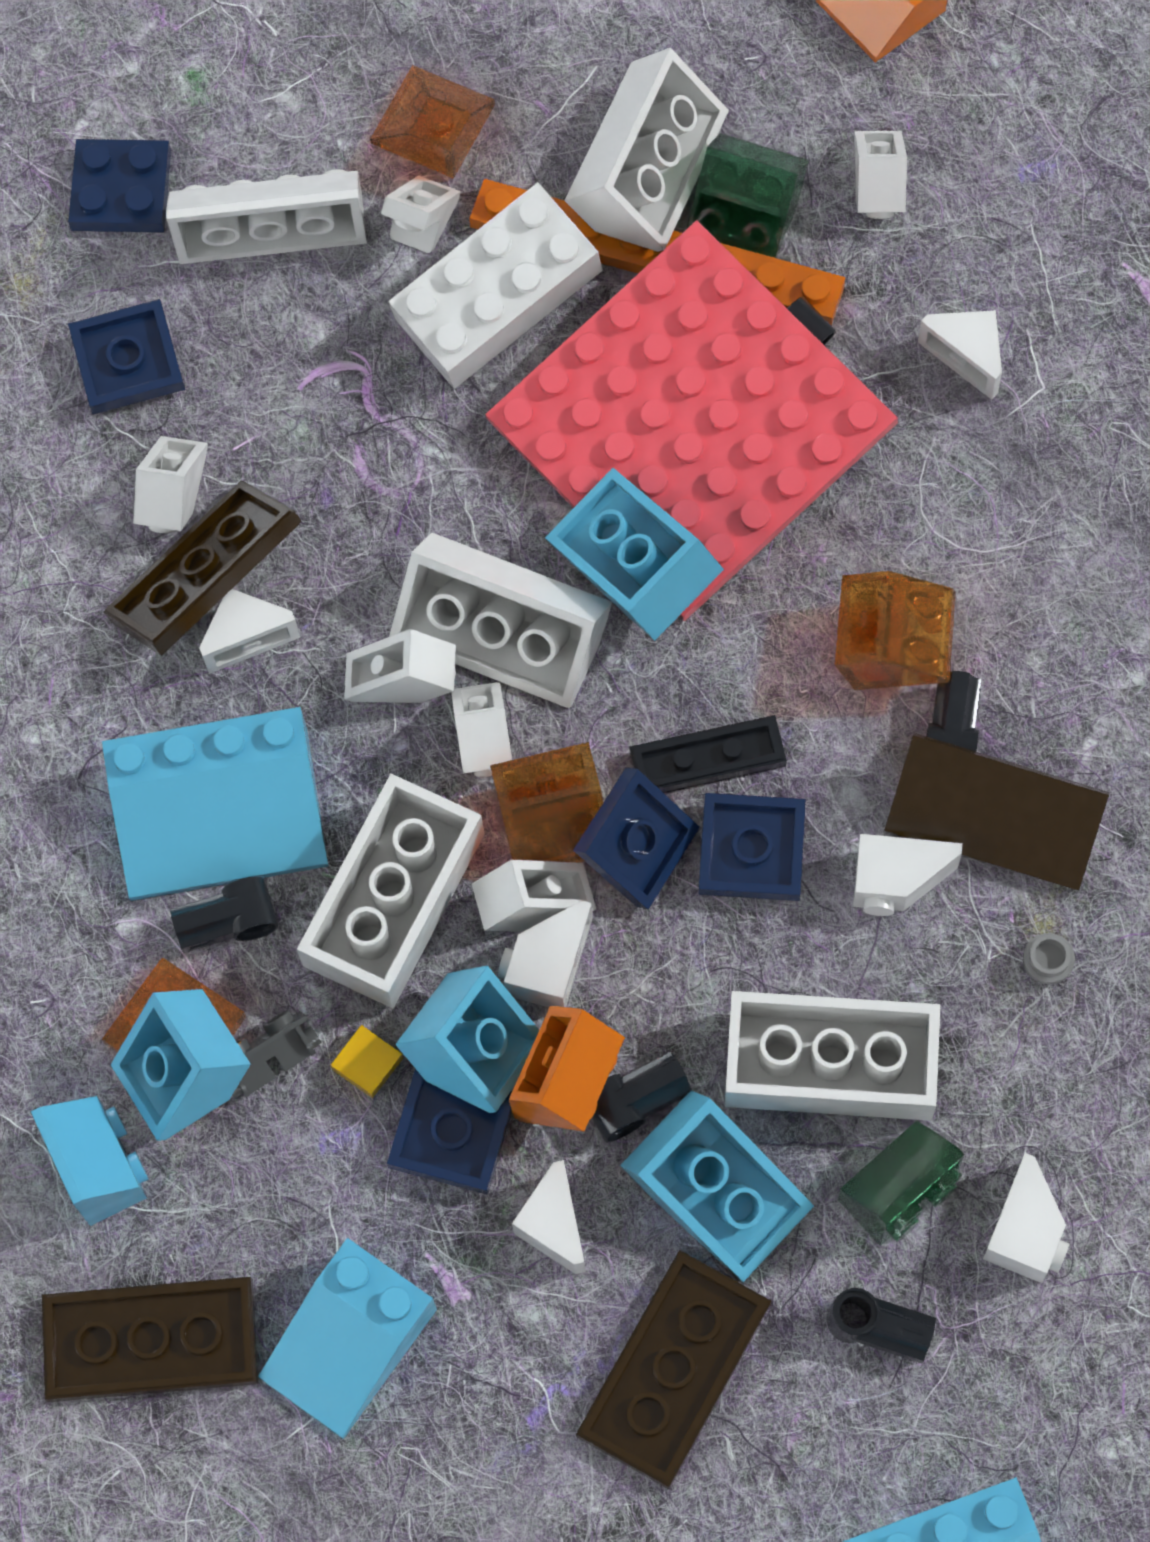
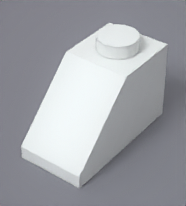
[854,131,907,219]
[133,436,208,533]
[344,629,456,703]
[451,682,513,777]
[853,834,962,916]
[472,860,596,932]
[498,900,593,1007]
[983,1153,1070,1283]

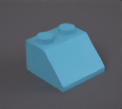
[396,965,539,1113]
[111,989,251,1141]
[31,1096,149,1226]

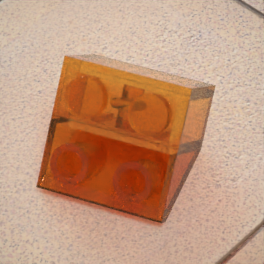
[835,571,956,690]
[490,742,603,863]

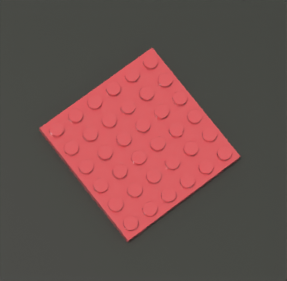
[485,220,898,621]

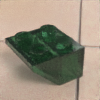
[686,133,809,258]
[838,1120,965,1246]

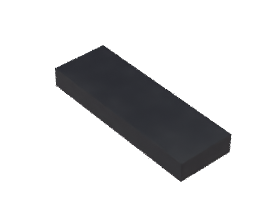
[629,715,787,793]

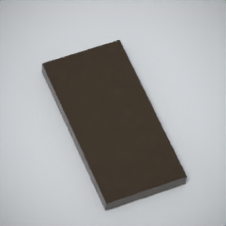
[104,480,302,656]
[884,733,1110,891]
[576,1250,772,1489]
[42,1277,258,1402]

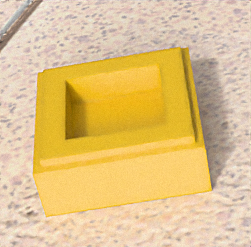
[330,1025,403,1099]

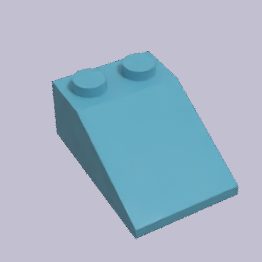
[545,468,724,641]
[620,1091,814,1282]
[258,1238,437,1439]

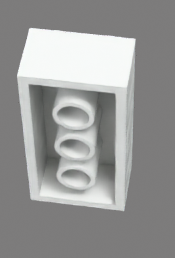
[388,182,602,389]
[297,774,485,1009]
[725,991,940,1121]

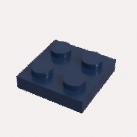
[68,139,171,233]
[68,299,185,415]
[573,767,700,910]
[699,793,806,901]
[387,1069,512,1195]

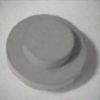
[1023,933,1075,984]

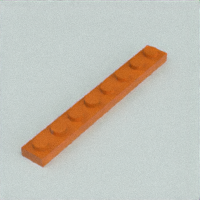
[469,179,846,326]

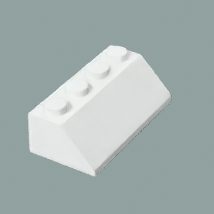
[564,48,729,252]
[166,169,367,264]
[389,533,612,708]

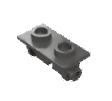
[232,1010,321,1099]

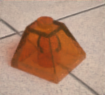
[370,65,495,179]

